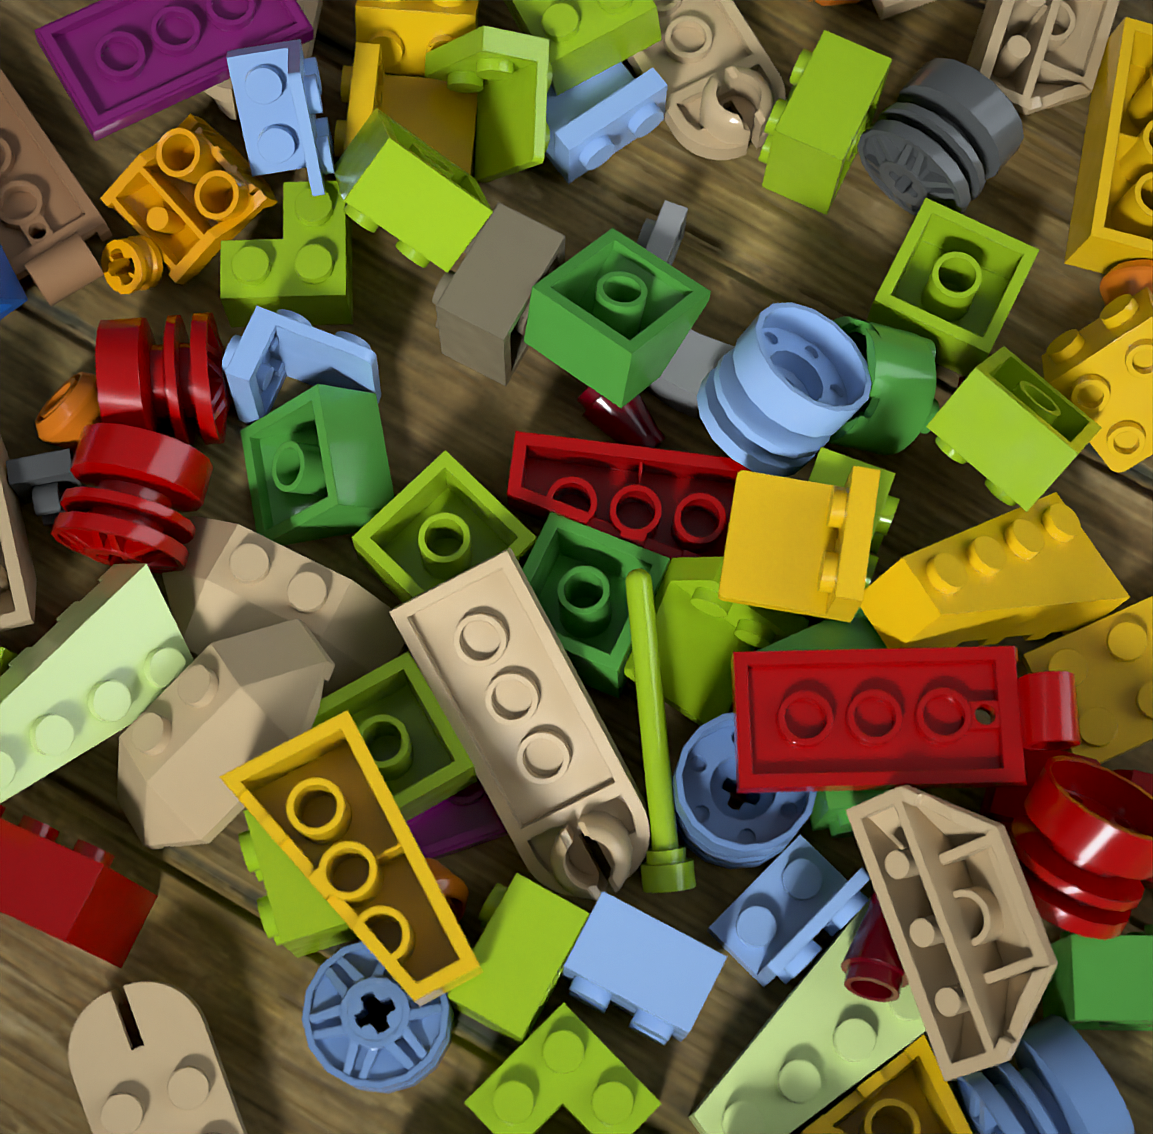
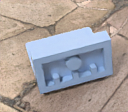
[226,39,335,196]
[707,835,870,987]

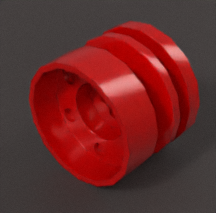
[95,312,231,446]
[51,423,213,574]
[1007,755,1153,940]

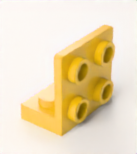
[718,465,881,623]

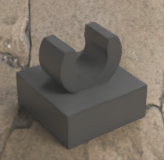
[6,448,85,526]

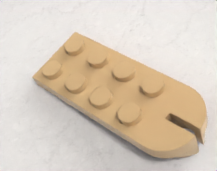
[627,0,786,160]
[389,547,651,901]
[68,980,247,1134]

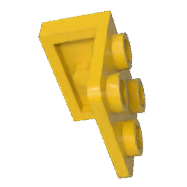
[355,0,481,76]
[334,42,478,175]
[1041,287,1153,472]

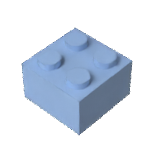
[563,891,727,1046]

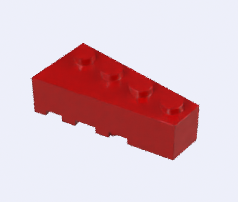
[507,431,753,562]
[0,805,158,968]

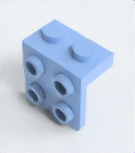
[545,62,668,184]
[222,306,381,424]

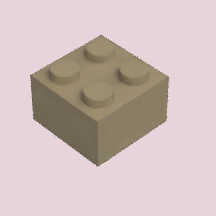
[432,202,565,386]

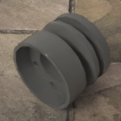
[858,58,1024,216]

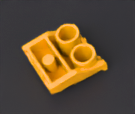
[100,114,278,285]

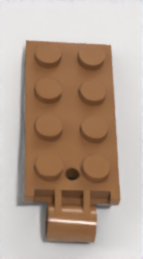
[0,68,113,307]

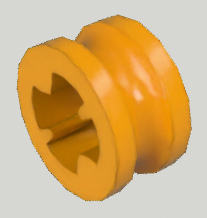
[101,235,163,294]

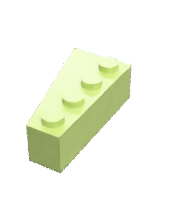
[0,563,194,803]
[688,897,926,1134]

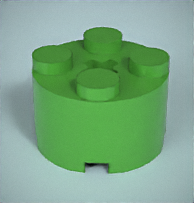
[827,316,940,455]

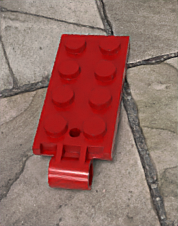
[731,646,1081,793]

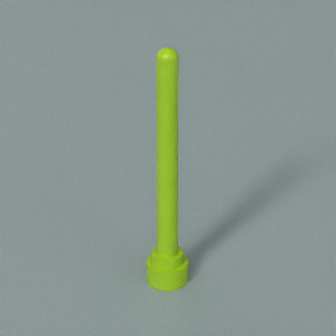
[625,568,696,893]

